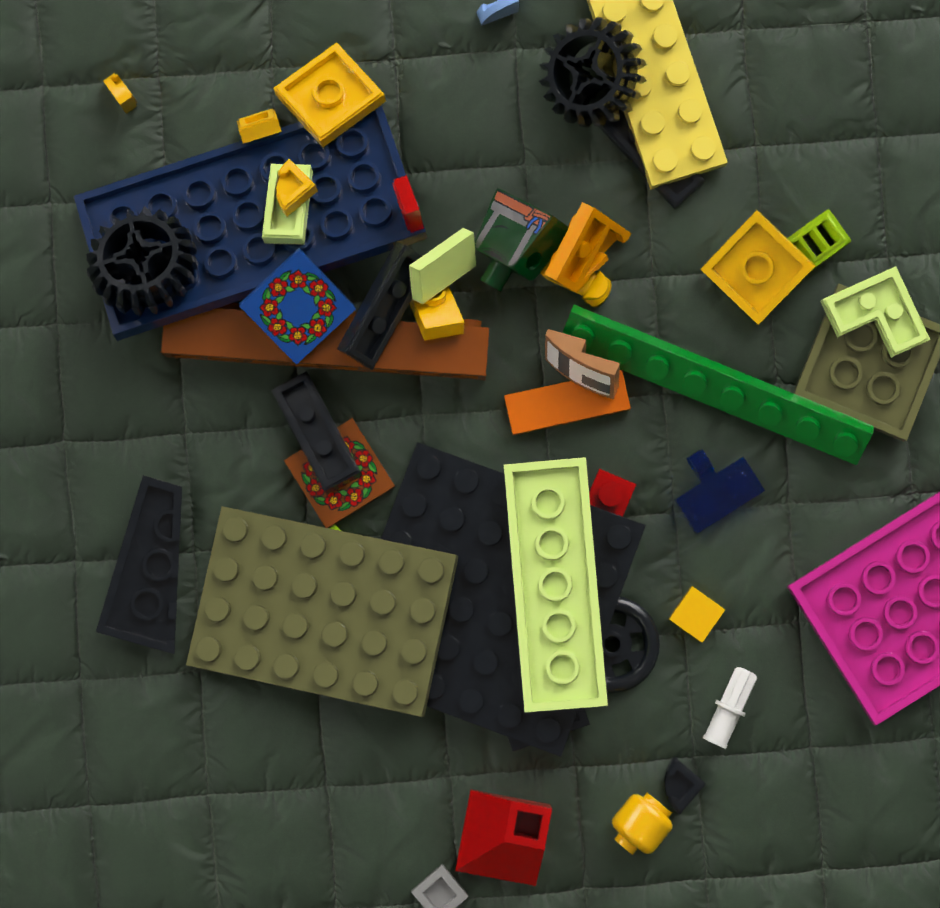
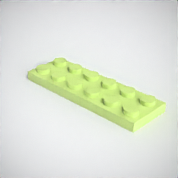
[504,457,608,712]

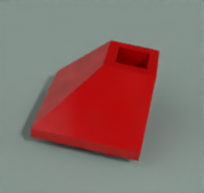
[455,789,552,886]

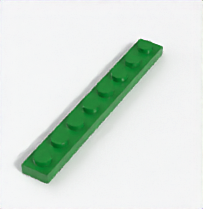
[562,305,874,465]

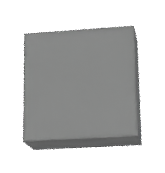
[411,864,469,908]

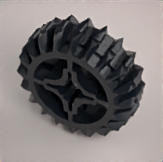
[539,17,647,128]
[86,206,198,317]

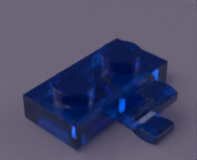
[674,449,765,534]

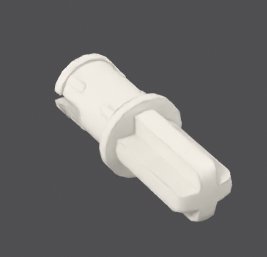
[703,667,757,749]

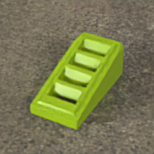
[787,209,851,272]

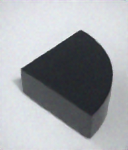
[664,756,706,815]

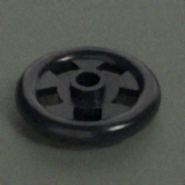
[603,596,660,693]

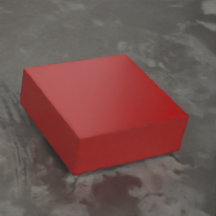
[392,175,424,233]

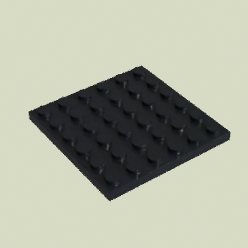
[381,442,646,757]

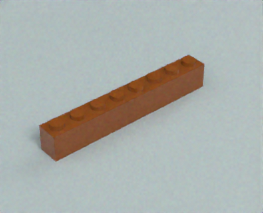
[161,303,489,380]

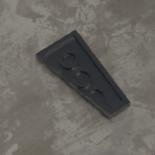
[96,475,182,654]

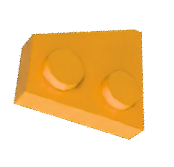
[544,202,632,293]

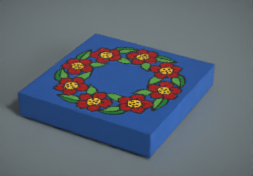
[239,248,356,365]

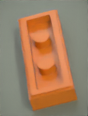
[504,370,631,436]

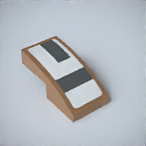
[545,329,620,400]

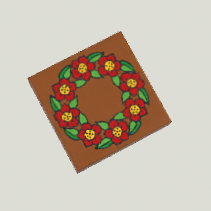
[284,418,395,528]

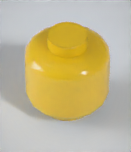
[612,792,673,855]

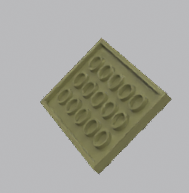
[186,506,459,717]

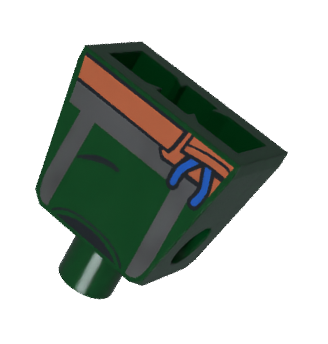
[475,188,569,292]

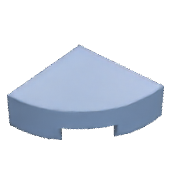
[477,0,519,26]

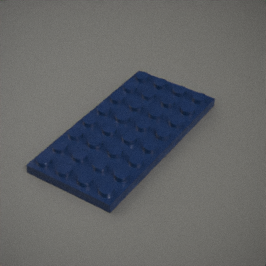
[74,105,427,341]

